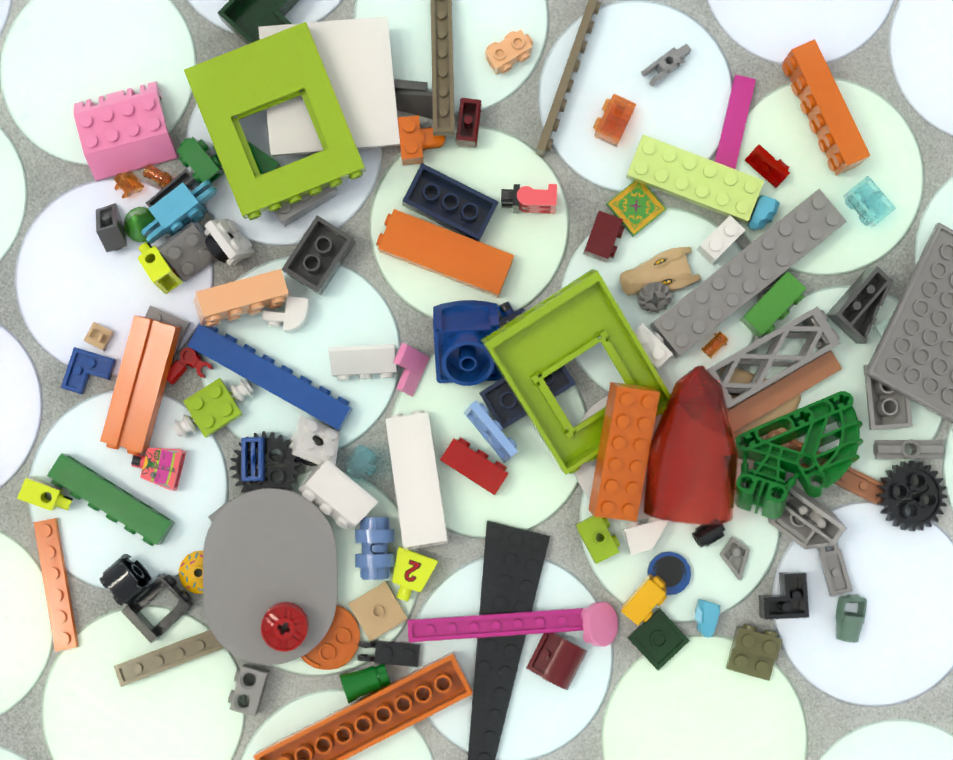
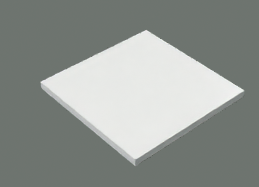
[258,16,400,157]

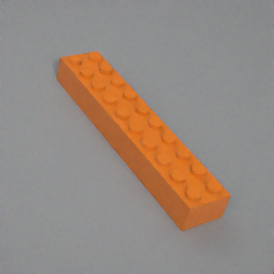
[253,651,473,760]

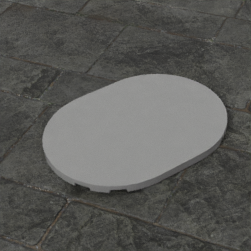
[203,488,337,665]

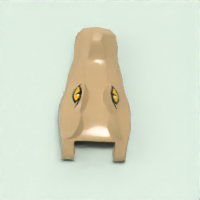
[619,247,701,296]

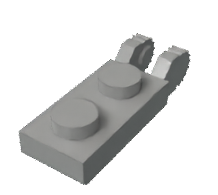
[817,542,853,597]

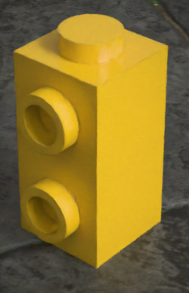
[621,574,667,625]

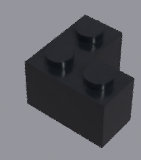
[758,571,809,620]

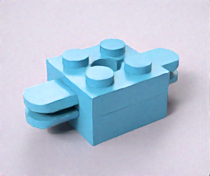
[141,180,218,243]

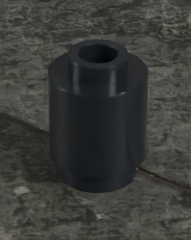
[691,518,726,548]

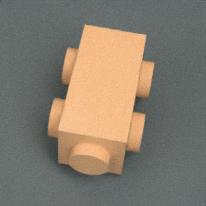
[485,29,533,75]

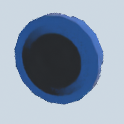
[647,551,691,595]

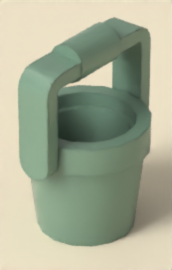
[835,594,867,643]

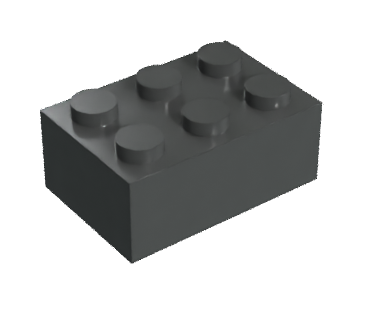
[282,215,356,296]

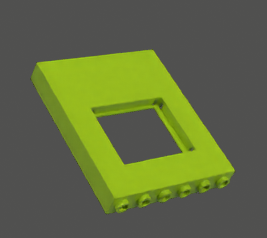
[184,22,366,220]
[481,269,676,475]

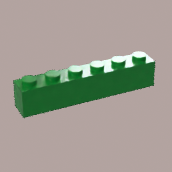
[47,453,176,546]

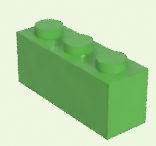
[740,271,807,338]

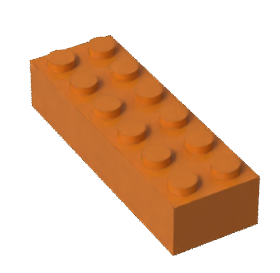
[782,39,871,176]
[588,382,660,521]

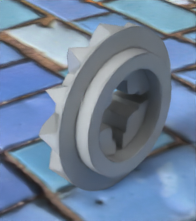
[637,282,672,314]

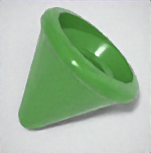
[124,207,156,242]

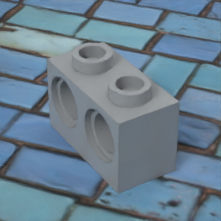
[228,664,270,717]

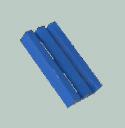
[241,437,265,482]

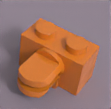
[398,115,446,165]

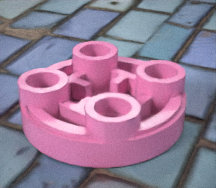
[581,602,618,647]

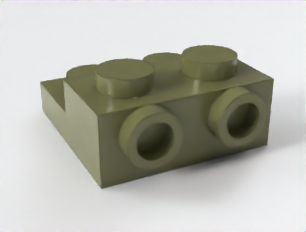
[726,624,782,681]

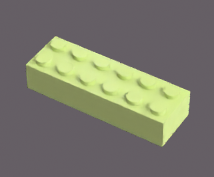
[626,134,764,223]

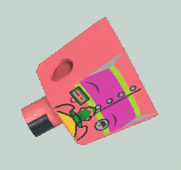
[131,448,187,491]

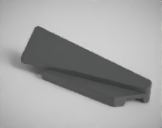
[394,79,433,119]

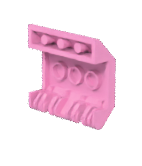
[73,81,178,181]

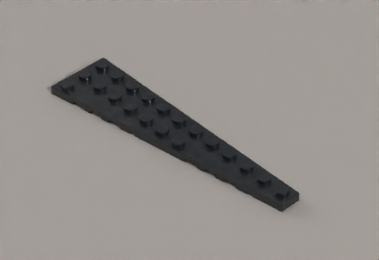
[468,520,550,760]

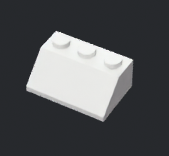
[328,344,398,381]
[298,460,378,530]

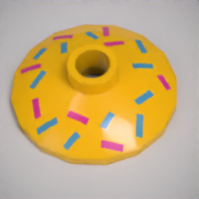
[179,551,203,594]

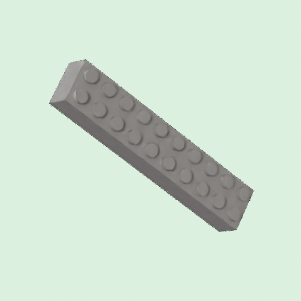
[649,188,847,359]

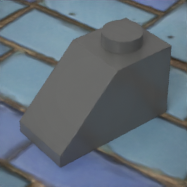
[96,203,127,252]

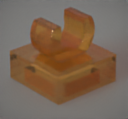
[113,171,144,198]

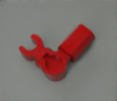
[167,348,214,385]

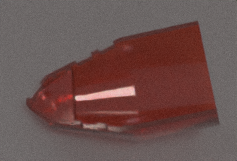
[643,365,738,524]

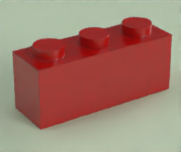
[440,437,509,496]

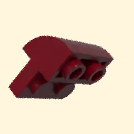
[526,633,587,690]

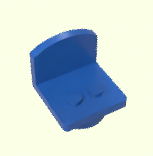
[433,300,501,386]

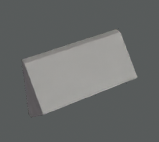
[863,364,913,430]

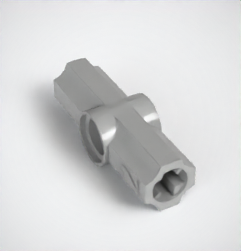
[873,439,944,459]

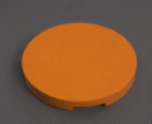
[301,605,360,670]

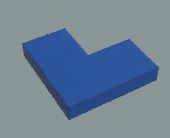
[61,347,116,394]

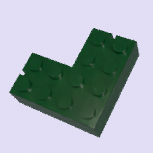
[217,0,299,45]

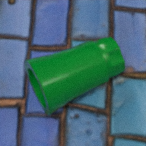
[339,664,391,703]

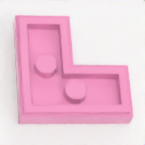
[393,343,430,397]

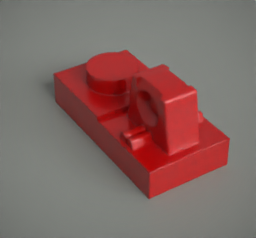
[744,144,790,188]

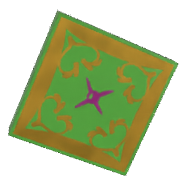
[606,181,666,237]

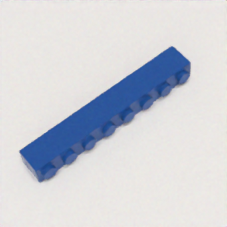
[187,324,353,431]

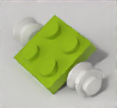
[173,378,254,438]

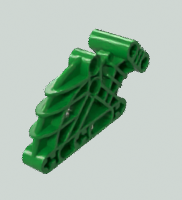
[734,391,864,519]

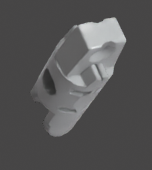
[641,43,692,87]

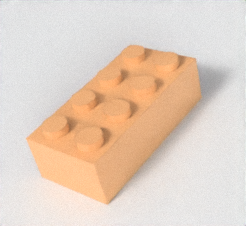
[193,269,289,327]

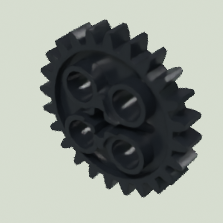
[230,431,302,493]
[876,460,948,531]

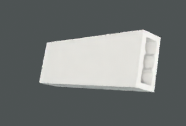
[385,410,448,551]

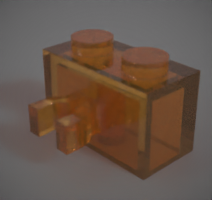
[592,93,637,147]

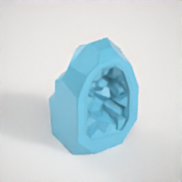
[747,195,780,231]
[694,599,721,638]

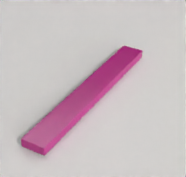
[407,608,584,642]

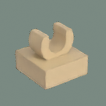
[83,322,115,351]

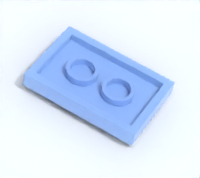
[464,400,518,463]

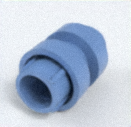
[355,517,395,580]

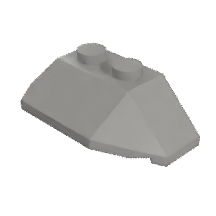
[768,480,847,549]

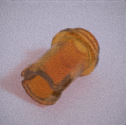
[143,164,172,188]
[701,331,729,359]

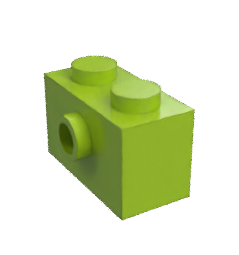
[575,515,620,564]

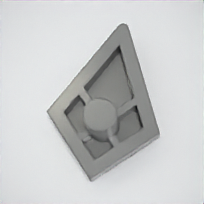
[719,537,750,580]

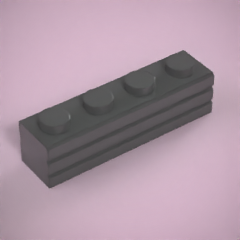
[146,169,196,208]

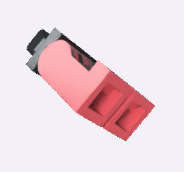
[501,184,557,214]

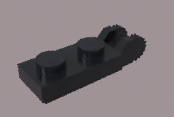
[357,640,420,667]

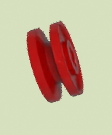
[260,602,309,652]

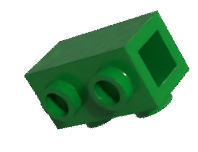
[176,137,225,184]

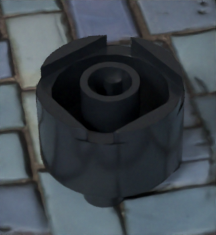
[99,554,153,606]

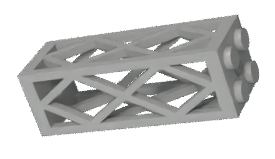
[697,306,840,414]

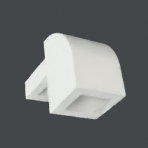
[262,296,311,333]

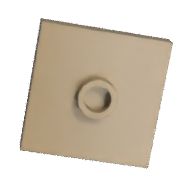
[348,581,408,642]

